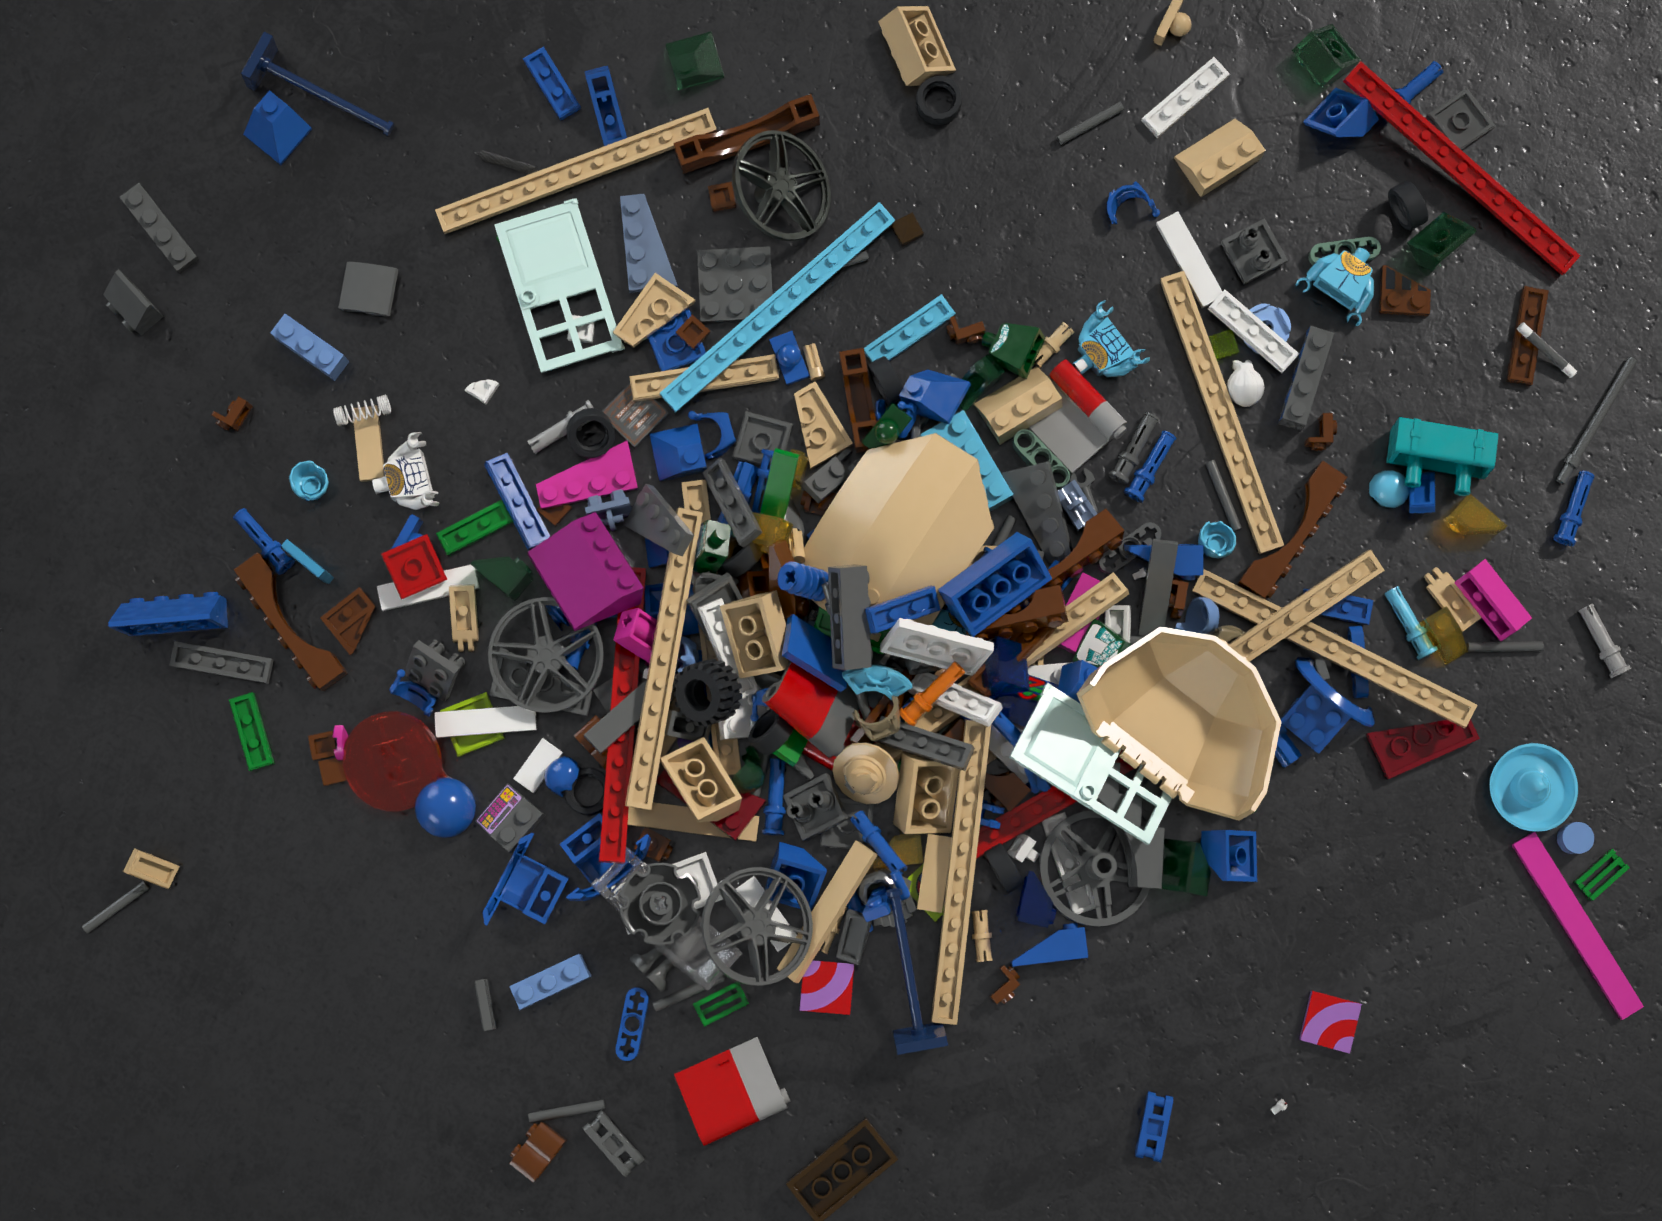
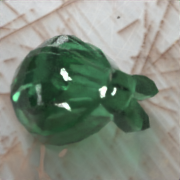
[731,745,765,794]

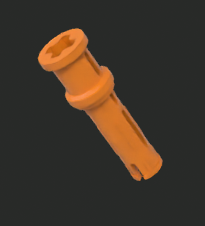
[899,661,966,726]

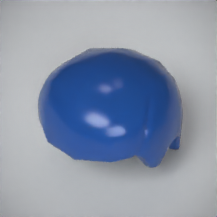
[544,756,579,797]

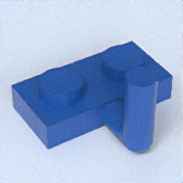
[862,869,910,922]

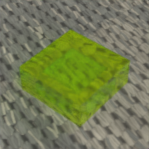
[1208,329,1239,361]

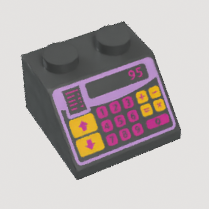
[475,783,546,853]

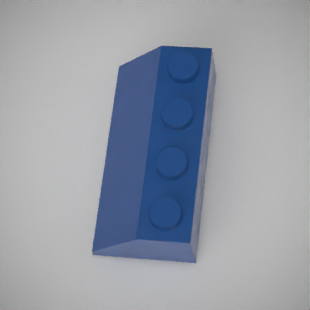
[938,532,1052,637]

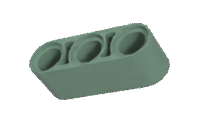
[1012,429,1070,490]

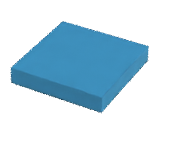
[281,539,334,584]

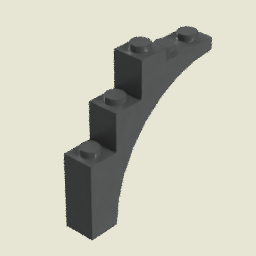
[1039,763,1165,889]

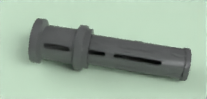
[1108,412,1159,485]

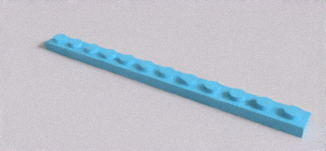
[659,202,896,413]

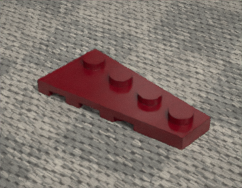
[1366,719,1480,780]
[656,769,766,841]

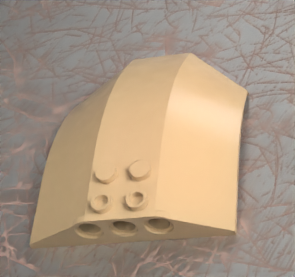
[802,433,995,642]

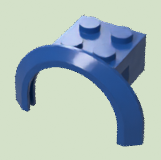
[1280,657,1375,754]
[560,813,651,901]
[483,832,569,926]

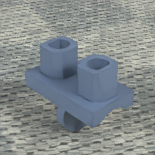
[1057,480,1097,530]
[585,489,632,532]

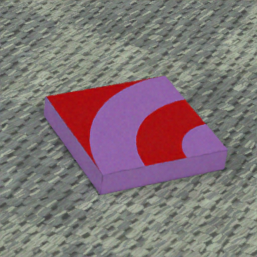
[800,961,854,1015]
[1299,991,1362,1054]

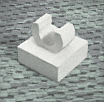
[1007,833,1040,863]

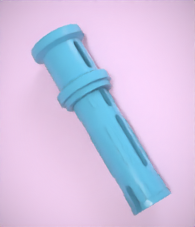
[1384,586,1438,660]

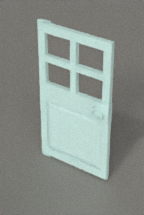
[494,198,625,373]
[1009,683,1172,845]

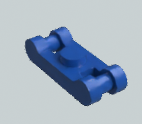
[1135,1091,1173,1162]

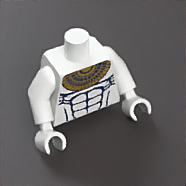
[372,432,439,510]

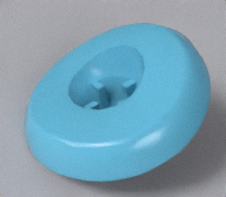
[1489,743,1578,831]

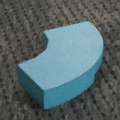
[842,665,913,700]

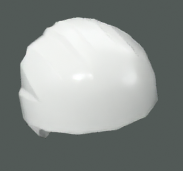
[1227,360,1265,407]

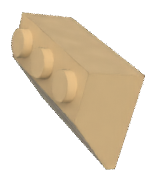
[878,6,956,86]
[1174,119,1266,197]
[974,366,1063,445]
[720,590,790,679]
[660,737,742,822]
[893,752,959,834]

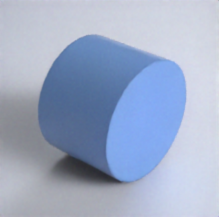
[1557,822,1594,854]

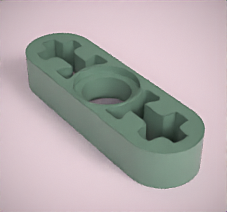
[1308,237,1381,265]

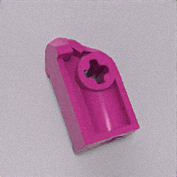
[613,608,657,666]

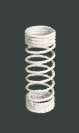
[333,395,391,427]

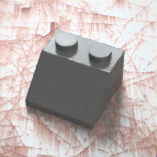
[103,269,164,336]

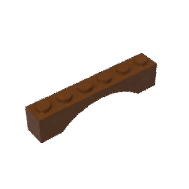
[673,94,820,174]
[1236,460,1347,599]
[1005,509,1124,614]
[234,552,348,691]

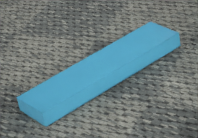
[864,294,956,363]

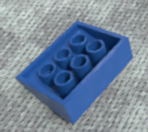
[108,592,228,636]

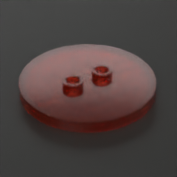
[343,711,442,811]

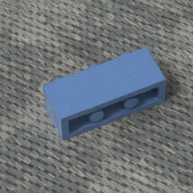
[270,314,349,381]
[509,954,592,1010]

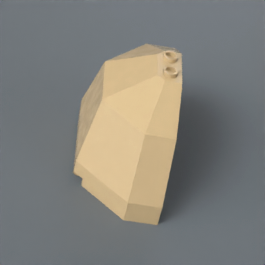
[1077,627,1281,821]

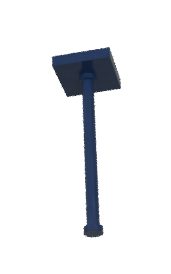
[241,32,394,136]
[886,888,948,1055]

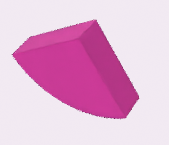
[333,725,350,760]

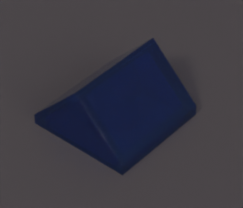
[979,636,1030,697]

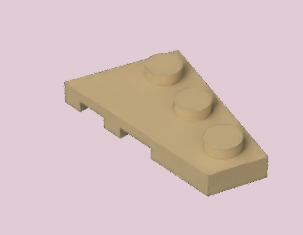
[613,273,696,348]
[794,382,853,470]

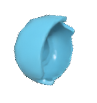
[289,461,329,501]
[1369,470,1409,508]
[1198,521,1236,559]

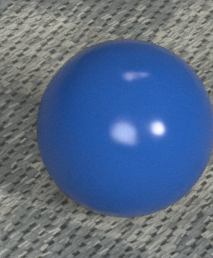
[415,778,476,838]

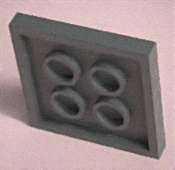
[697,246,773,324]

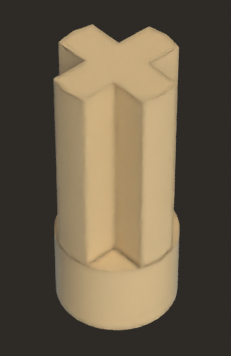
[803,343,825,381]
[787,528,805,564]

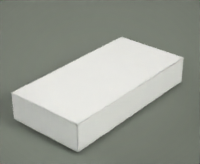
[513,738,563,794]

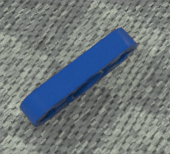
[1347,626,1369,698]
[616,987,649,1061]

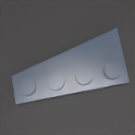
[620,194,678,293]

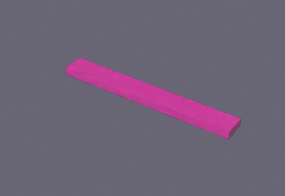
[1512,832,1644,1020]

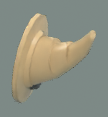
[833,742,899,804]

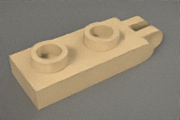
[1424,567,1481,632]
[449,584,479,652]

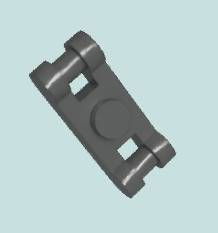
[582,1110,645,1177]

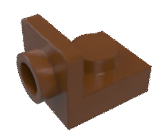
[211,396,253,431]
[800,490,837,517]
[1168,577,1189,619]
[634,827,674,863]

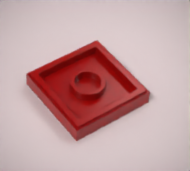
[381,534,447,600]

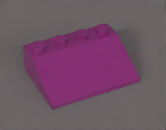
[527,512,644,631]

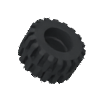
[673,659,742,726]

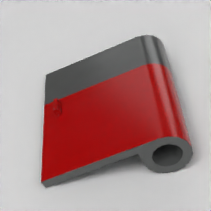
[762,661,860,758]

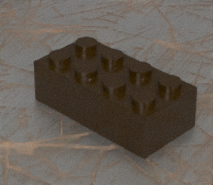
[786,1117,898,1221]

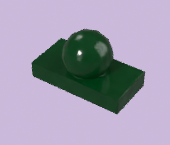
[862,403,912,449]

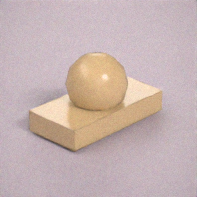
[1153,0,1192,46]
[123,848,179,889]

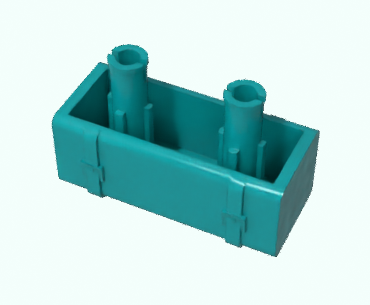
[1386,417,1498,496]

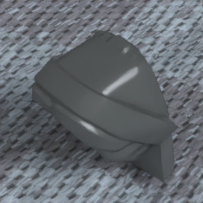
[859,868,917,927]

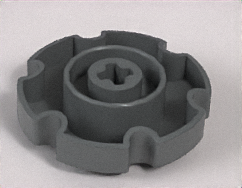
[619,863,701,946]

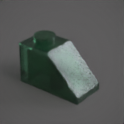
[959,354,1005,412]

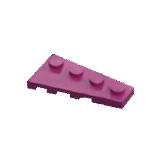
[536,441,638,509]

